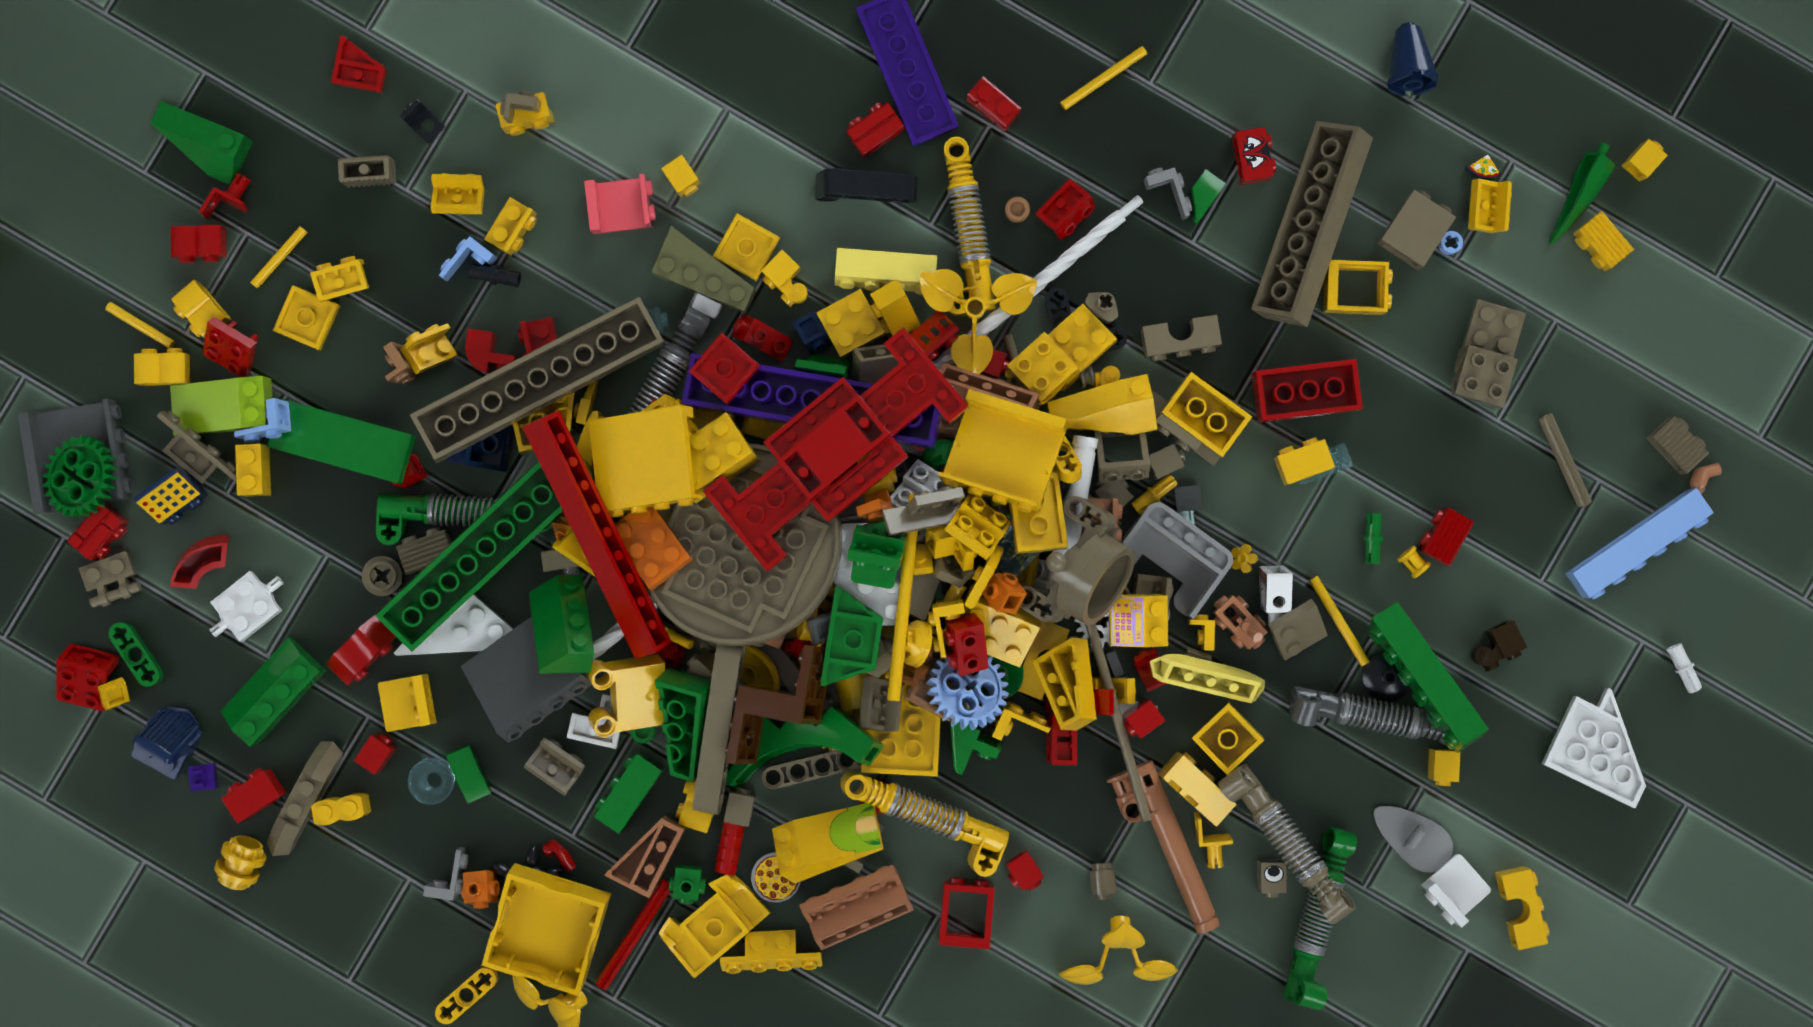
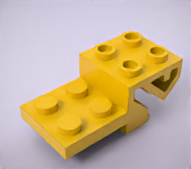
[1007,303,1117,405]

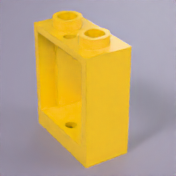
[1323,260,1393,315]

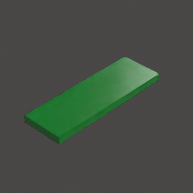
[267,399,416,485]

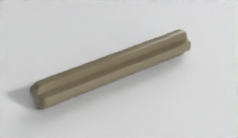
[1539,413,1592,507]

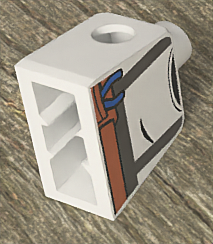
[1259,566,1293,624]

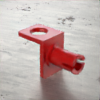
[199,173,251,220]

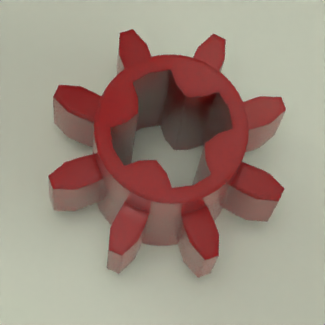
[654,642,685,669]

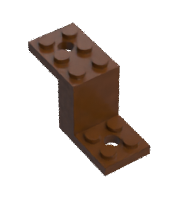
[725,645,827,764]

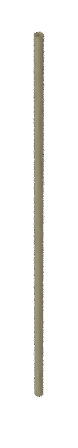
[1003,334,1152,822]

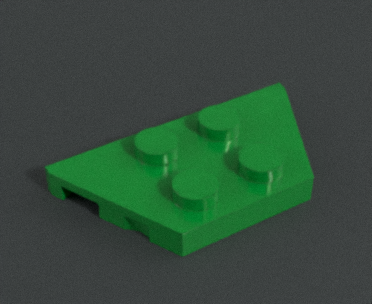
[820,586,883,686]

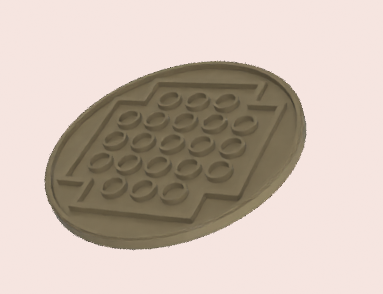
[648,444,842,646]

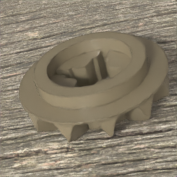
[362,556,403,596]

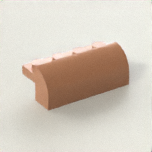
[939,363,1041,410]
[799,865,914,950]

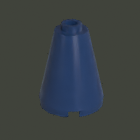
[1387,22,1438,96]

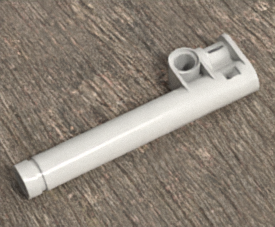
[1035,435,1098,612]

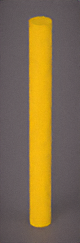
[1060,46,1147,111]
[1309,576,1370,666]

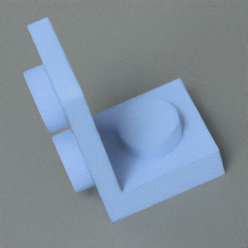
[439,236,498,282]
[234,398,291,443]

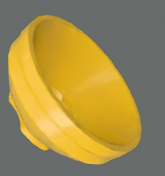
[904,620,932,667]

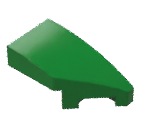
[1188,169,1226,224]

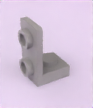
[423,847,468,901]

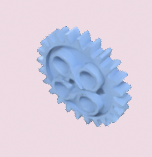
[926,654,1009,730]

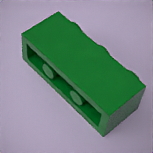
[594,752,664,834]

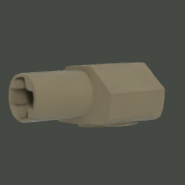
[1084,292,1119,325]

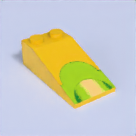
[772,803,883,884]

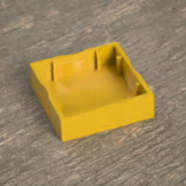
[481,863,611,996]

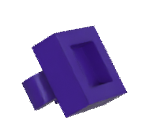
[188,763,218,791]

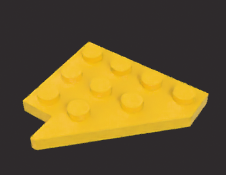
[861,684,941,777]

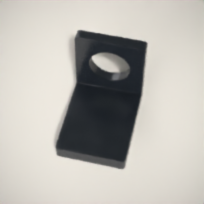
[400,99,445,144]

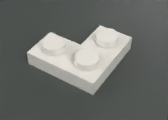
[567,694,621,749]

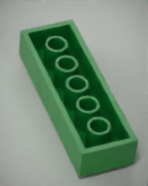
[1368,602,1489,753]

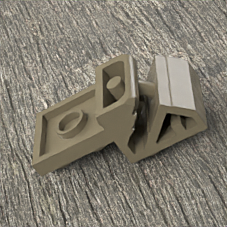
[1452,299,1526,409]

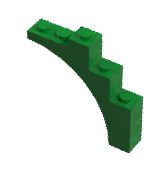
[726,706,885,787]

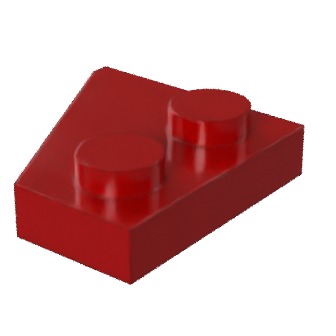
[331,35,387,94]

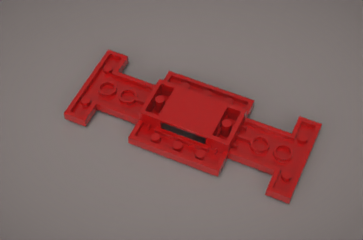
[703,327,969,572]

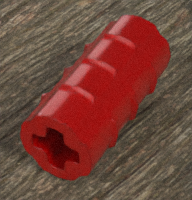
[714,822,745,875]

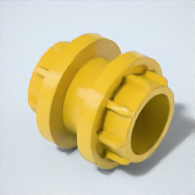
[214,835,266,890]

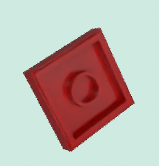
[689,332,761,405]

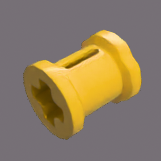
[1397,545,1431,579]

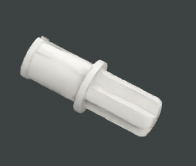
[1666,643,1702,693]

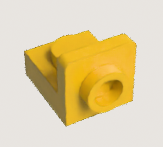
[1187,615,1215,651]

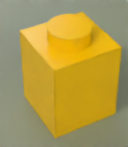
[1621,139,1668,182]
[661,154,701,197]
[1428,748,1460,786]

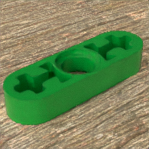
[109,622,163,687]

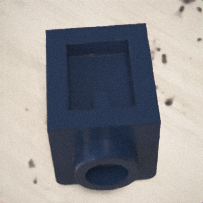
[793,311,832,355]

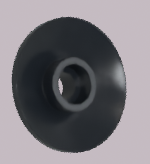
[1362,652,1410,702]

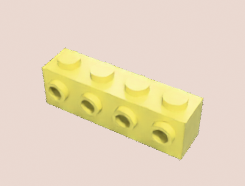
[834,248,937,295]

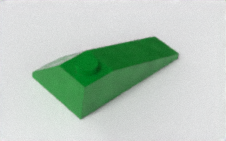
[151,101,253,185]

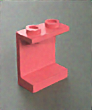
[584,174,656,234]

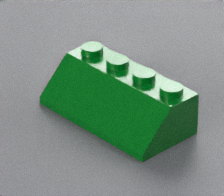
[529,575,594,674]
[221,637,327,747]

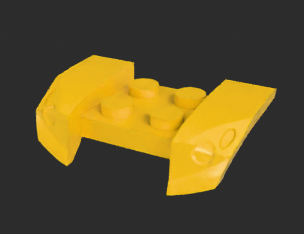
[659,875,771,978]

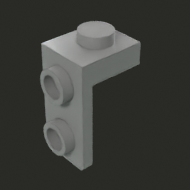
[1144,167,1192,220]

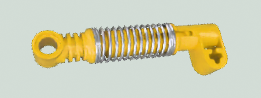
[944,137,996,317]
[840,770,1009,877]

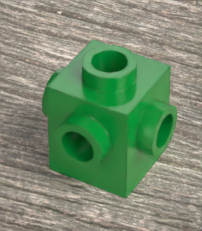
[669,864,706,904]

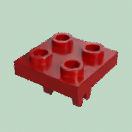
[203,316,259,377]

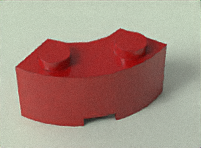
[170,535,229,589]
[327,615,396,686]

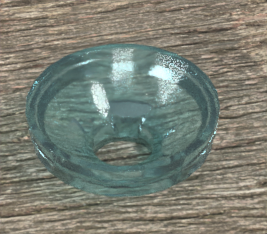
[408,758,455,805]

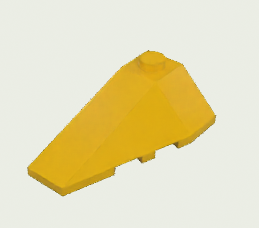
[1047,374,1157,435]

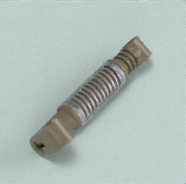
[1218,764,1356,924]

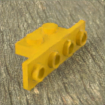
[720,930,822,974]

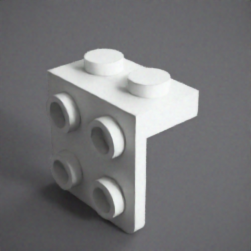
[1421,854,1491,928]

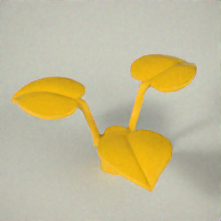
[920,269,1038,374]
[1058,916,1178,985]
[512,975,588,1027]

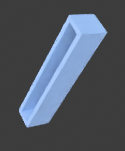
[1565,488,1714,599]

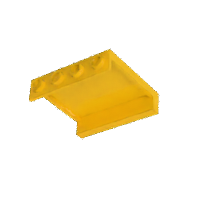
[589,405,702,517]

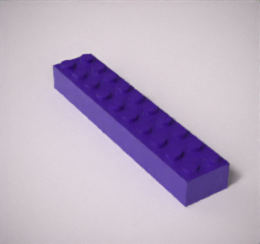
[682,353,942,450]

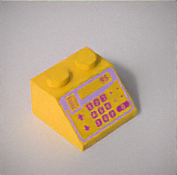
[1109,593,1168,647]

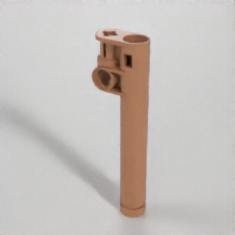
[1106,760,1221,934]

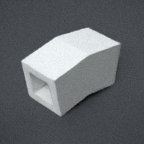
[689,293,723,320]

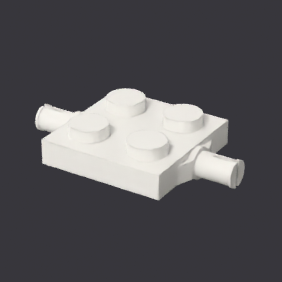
[209,571,284,642]

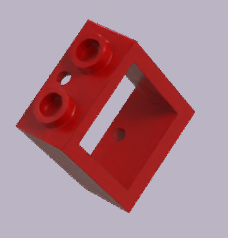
[938,877,995,949]

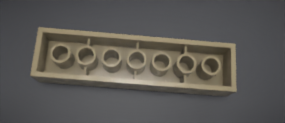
[1251,121,1373,327]

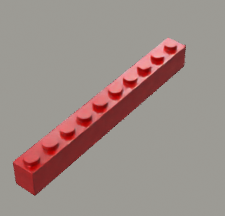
[522,410,672,659]

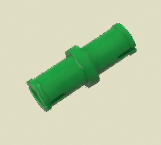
[1363,513,1384,564]

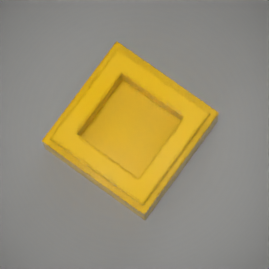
[97,677,130,710]

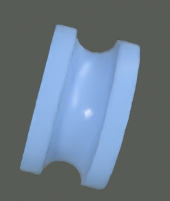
[1438,231,1463,255]

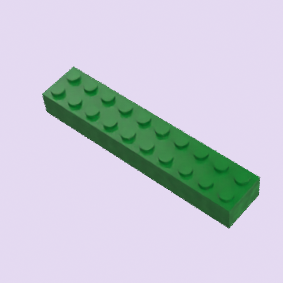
[376,457,595,652]

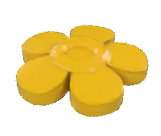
[1231,544,1258,573]

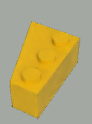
[1033,637,1096,731]
[1158,752,1237,827]

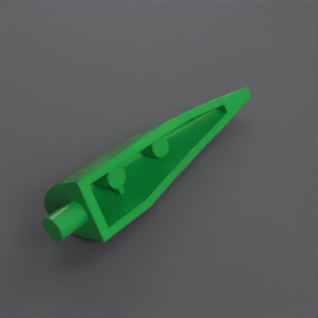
[1548,142,1616,245]

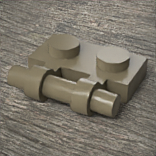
[78,551,142,608]

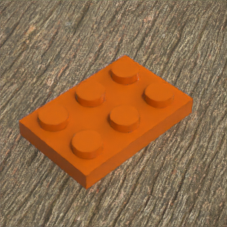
[615,507,693,591]

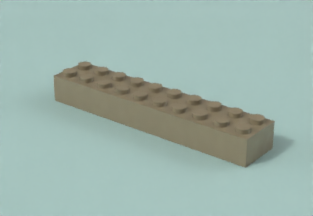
[410,297,664,463]

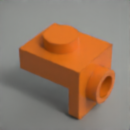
[856,489,893,522]

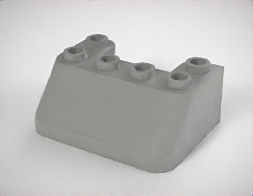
[1121,502,1233,619]

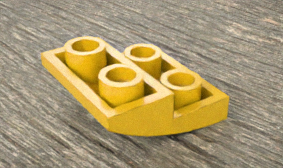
[944,494,1012,560]

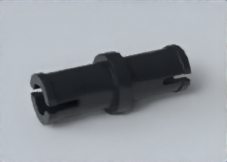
[468,263,521,288]

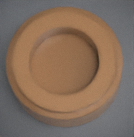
[1005,197,1030,223]

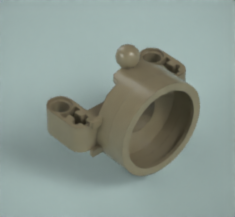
[1020,496,1135,625]

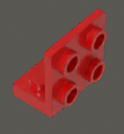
[56,643,119,712]

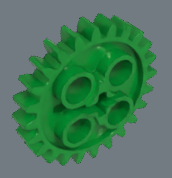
[42,435,118,518]

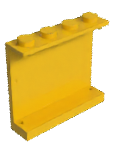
[938,389,1068,513]

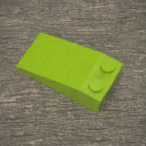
[170,376,273,436]

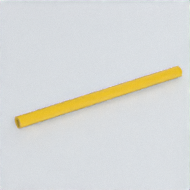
[887,494,918,702]

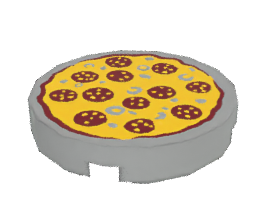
[751,851,801,903]

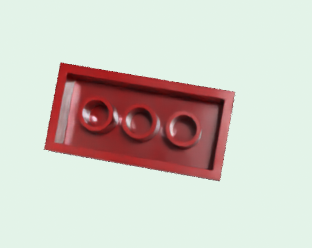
[1251,359,1363,423]

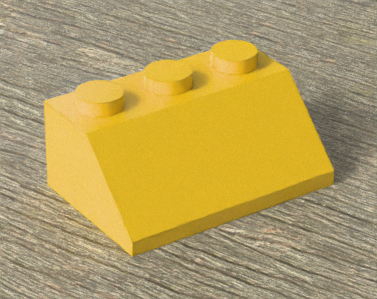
[1161,372,1252,458]

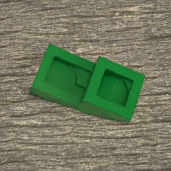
[446,744,491,803]

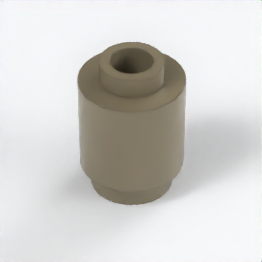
[1090,862,1117,900]

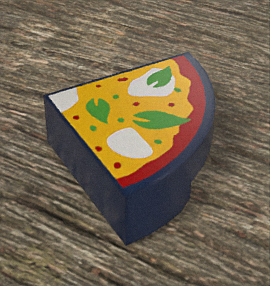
[1465,154,1501,180]

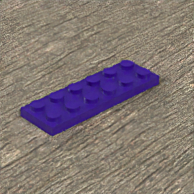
[856,0,959,147]

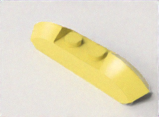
[1150,654,1265,703]

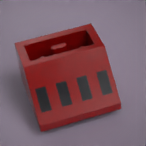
[910,311,960,362]

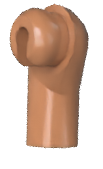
[1689,463,1722,494]

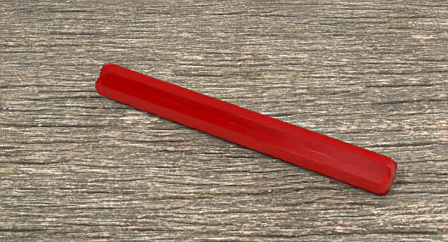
[595,879,670,990]

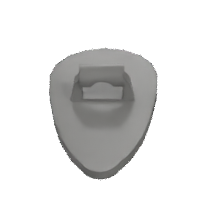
[1373,806,1453,873]

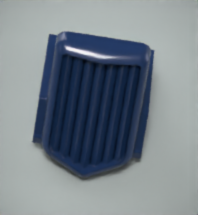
[131,707,203,780]

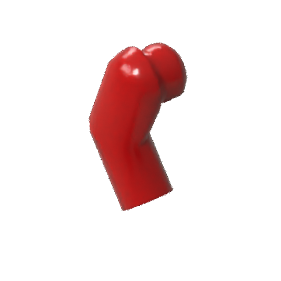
[542,840,576,872]

